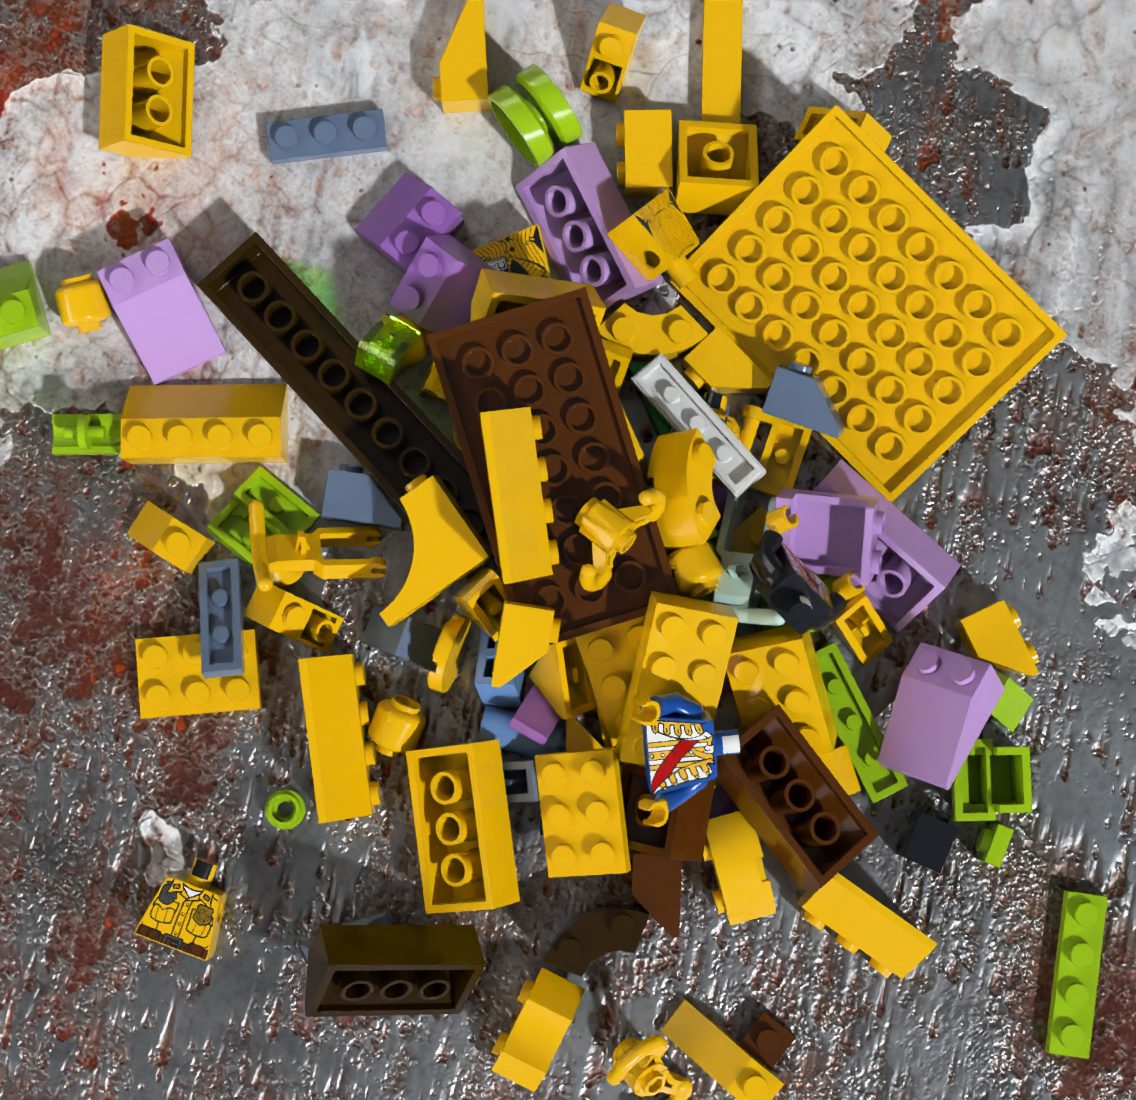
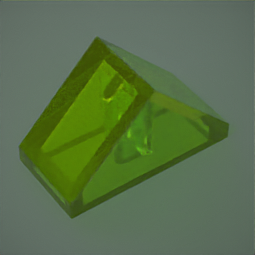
[355,313,421,384]

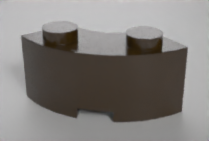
[544,904,649,977]

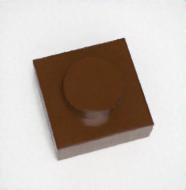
[738,1010,796,1069]

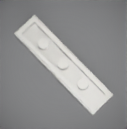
[631,353,766,499]

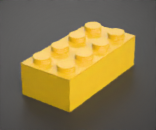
[616,591,739,766]
[405,739,520,914]

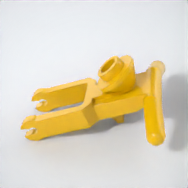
[248,500,387,592]

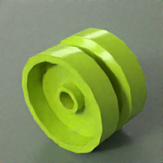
[487,64,583,168]

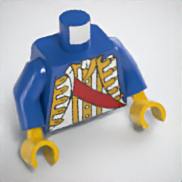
[631,692,740,827]

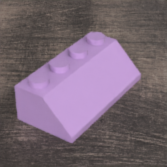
[515,142,664,315]
[812,459,961,633]

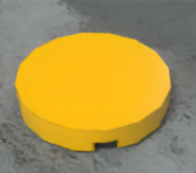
[427,613,471,694]

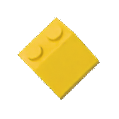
[673,120,759,215]

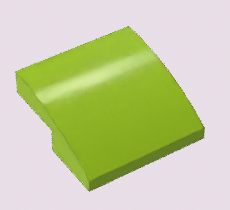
[207,466,320,569]

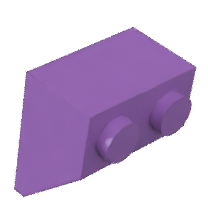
[354,172,464,275]
[389,234,495,333]

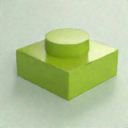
[975,822,1014,868]

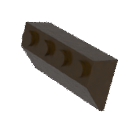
[305,923,486,1017]

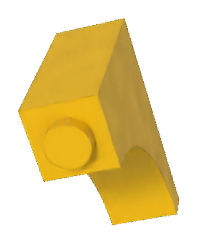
[379,474,494,627]

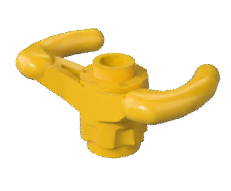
[575,488,666,592]
[606,1034,692,1100]

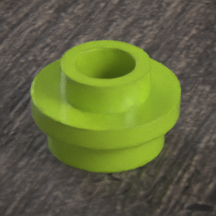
[265,789,306,830]

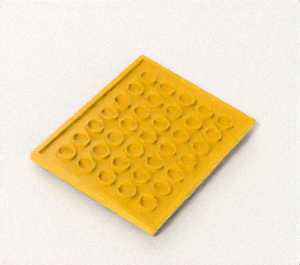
[668,104,1068,503]

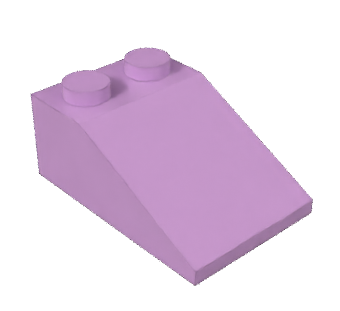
[96,238,227,385]
[877,642,1005,790]

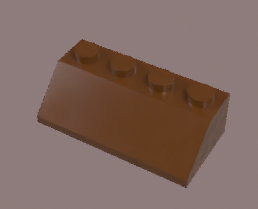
[716,704,878,890]

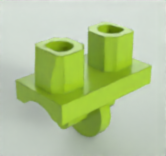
[52,414,122,455]

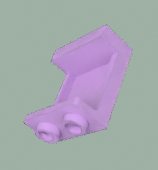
[775,488,886,586]

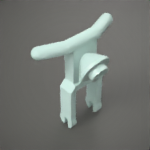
[679,493,786,626]

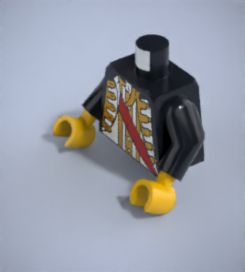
[748,505,865,635]

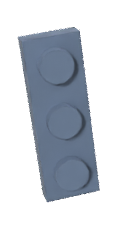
[266,109,388,165]
[198,558,245,679]

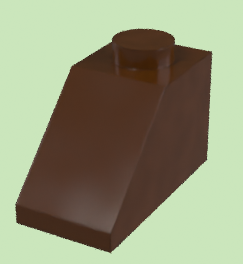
[623,850,682,937]

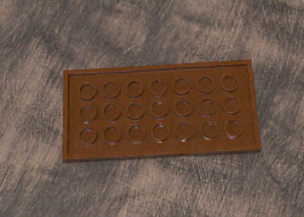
[426,287,679,645]

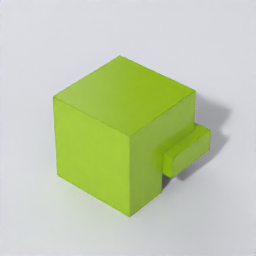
[951,738,1032,821]

